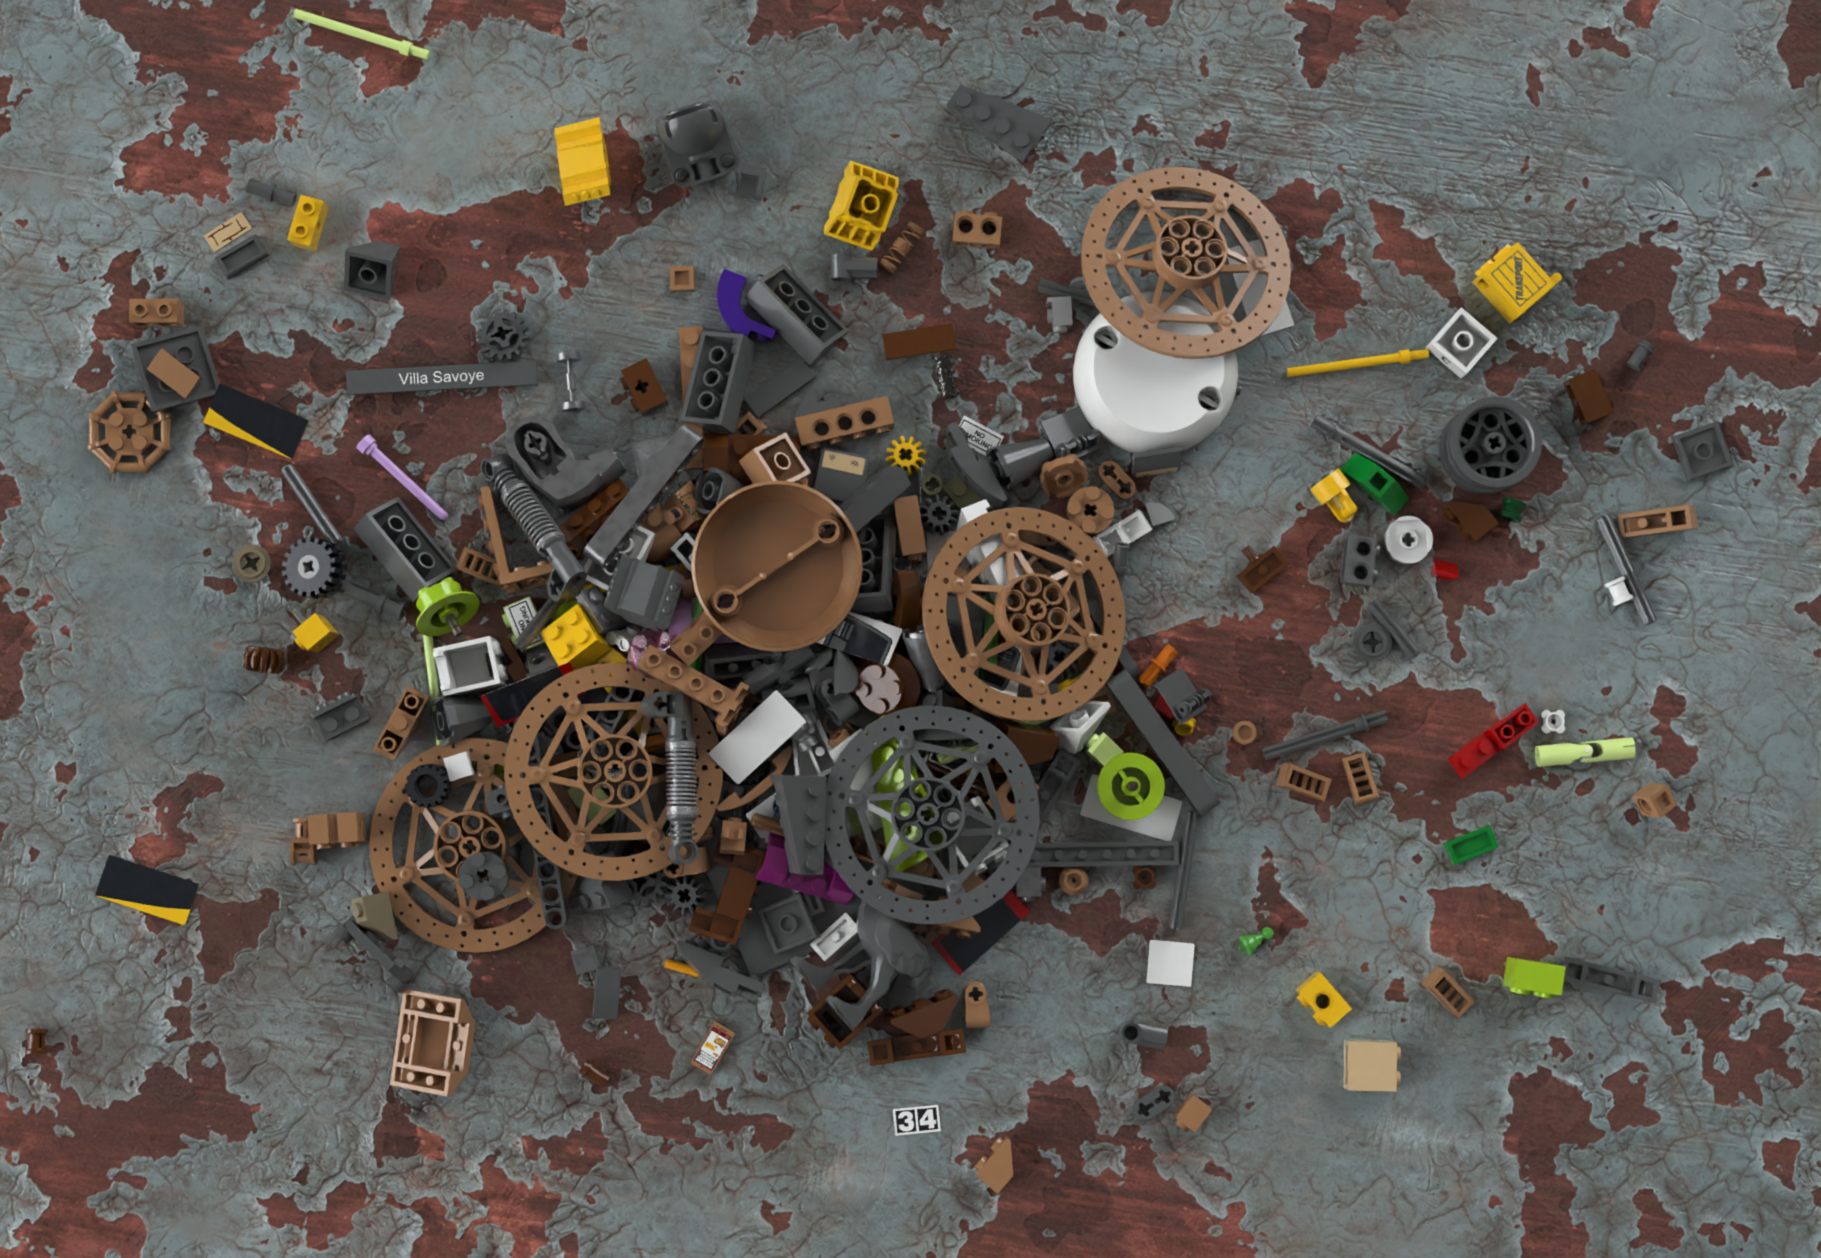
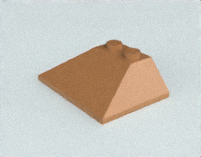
[390,989,475,1097]

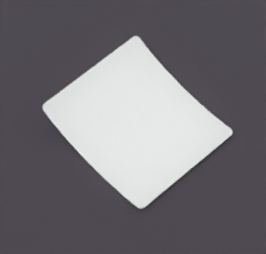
[1146,940,1195,987]

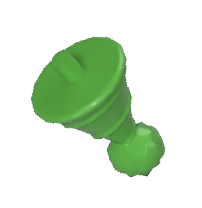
[1238,927,1274,957]

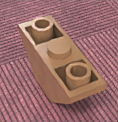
[373,685,429,761]

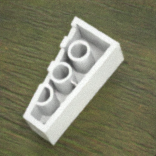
[956,499,1029,606]

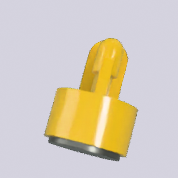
[1310,468,1357,523]

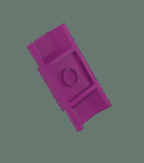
[756,832,860,905]

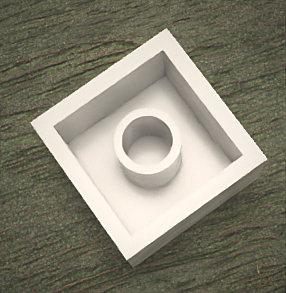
[1425,307,1498,378]

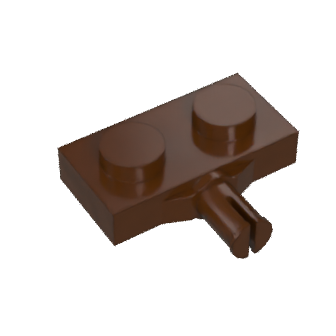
[1236,545,1289,594]

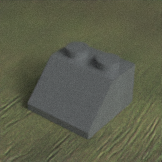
[575,851,633,912]

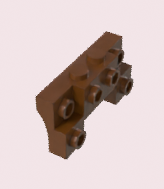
[688,838,766,946]

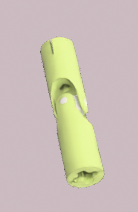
[1535,737,1636,767]

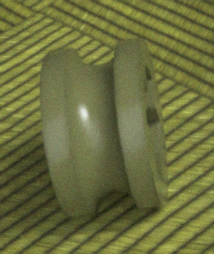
[922,474,943,496]

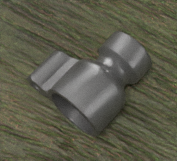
[790,709,819,753]

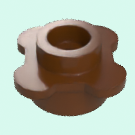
[1132,865,1156,889]

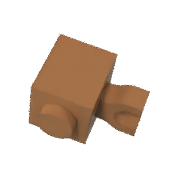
[720,817,747,855]

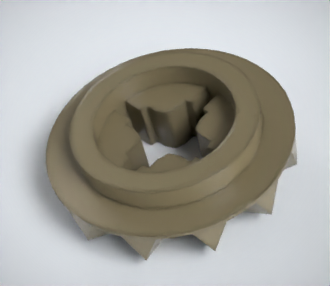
[232,544,272,583]

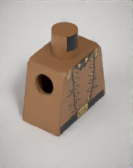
[662,478,708,533]

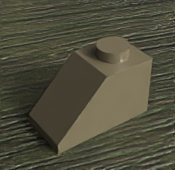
[351,892,398,942]

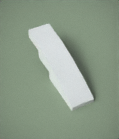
[1065,509,1153,578]

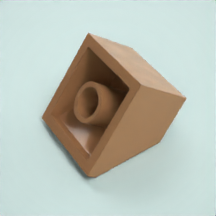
[739,432,811,484]

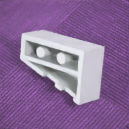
[792,709,835,776]

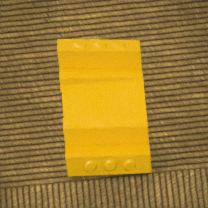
[555,117,612,206]
[824,161,899,251]

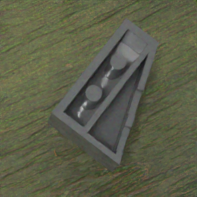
[703,643,773,690]

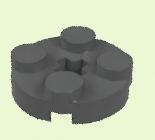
[459,851,509,900]

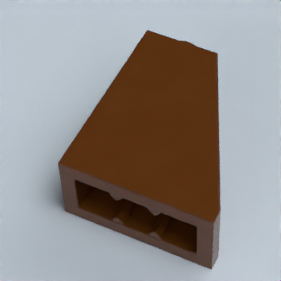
[987,719,1060,773]

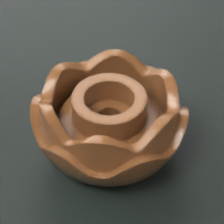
[1059,867,1089,896]

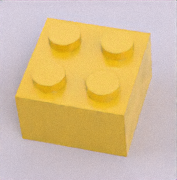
[540,604,611,671]

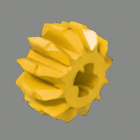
[886,436,926,476]

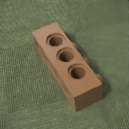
[795,396,894,451]

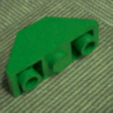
[1340,452,1409,517]

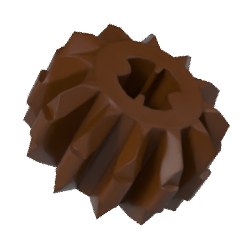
[243,646,285,674]

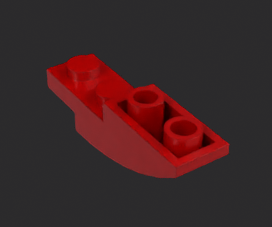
[1447,703,1539,778]

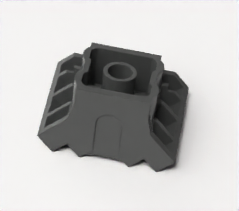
[603,554,685,632]

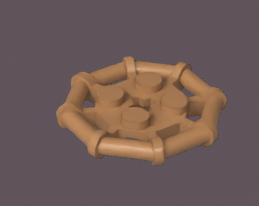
[87,390,173,474]

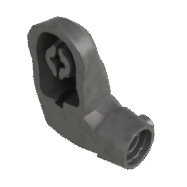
[506,416,626,510]

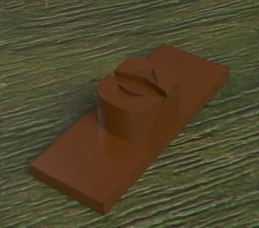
[882,323,957,360]

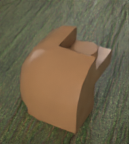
[640,503,682,563]

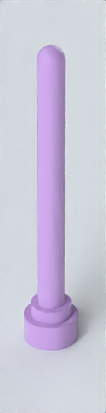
[356,434,448,520]

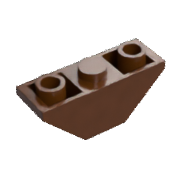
[884,989,958,1038]

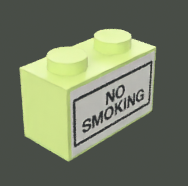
[502,596,546,653]

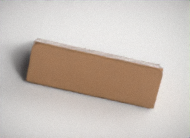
[147,348,201,399]

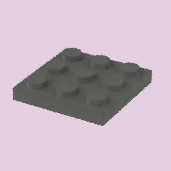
[131,325,220,414]

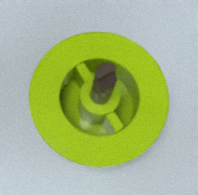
[416,577,480,643]
[1097,753,1165,820]

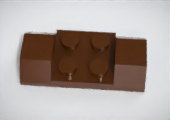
[702,433,800,483]

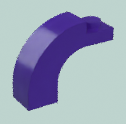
[717,269,777,344]

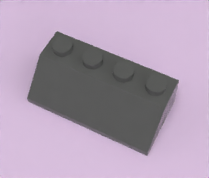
[745,264,849,365]
[680,330,756,434]
[354,497,457,602]

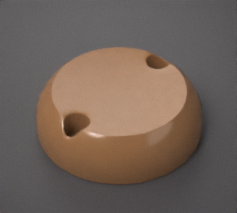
[691,480,863,652]

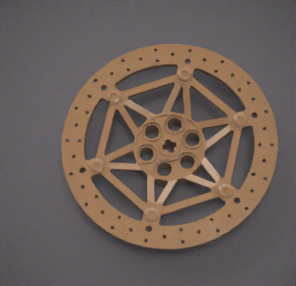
[1081,167,1291,359]
[922,507,1125,722]
[504,663,723,881]
[369,738,579,953]

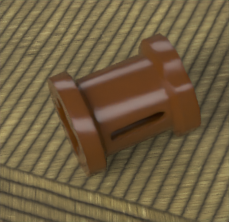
[25,1028,48,1054]

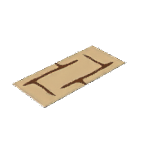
[204,212,252,252]

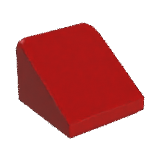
[1430,559,1459,582]
[1152,693,1175,720]

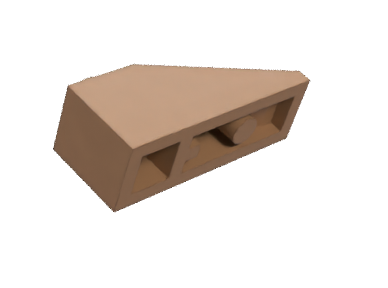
[1618,504,1698,538]

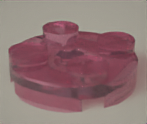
[628,630,678,679]

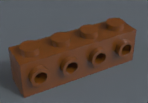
[558,478,629,560]

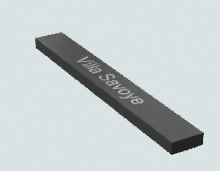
[346,361,538,396]

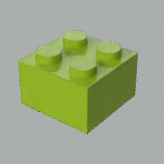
[1503,957,1566,999]

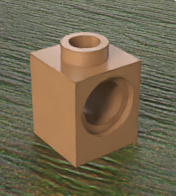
[1632,783,1677,818]
[1173,1093,1212,1133]

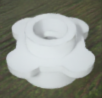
[1541,710,1565,734]

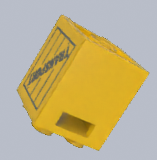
[1472,242,1562,324]

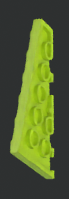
[866,715,945,878]

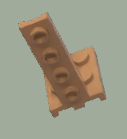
[478,486,553,595]
[637,645,750,739]

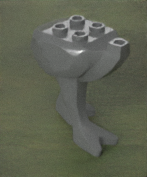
[790,896,931,1031]

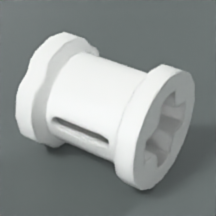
[1604,576,1634,606]

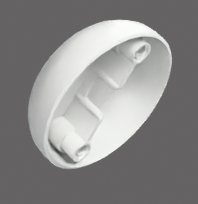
[1073,291,1238,453]

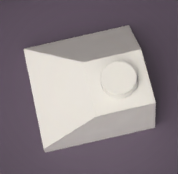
[1049,701,1111,753]

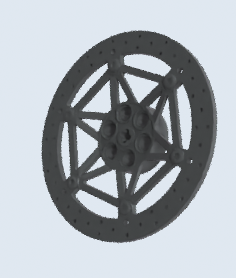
[825,706,1040,924]

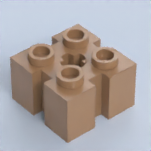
[308,812,367,849]

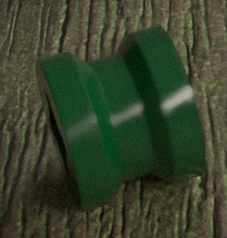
[1498,497,1526,523]

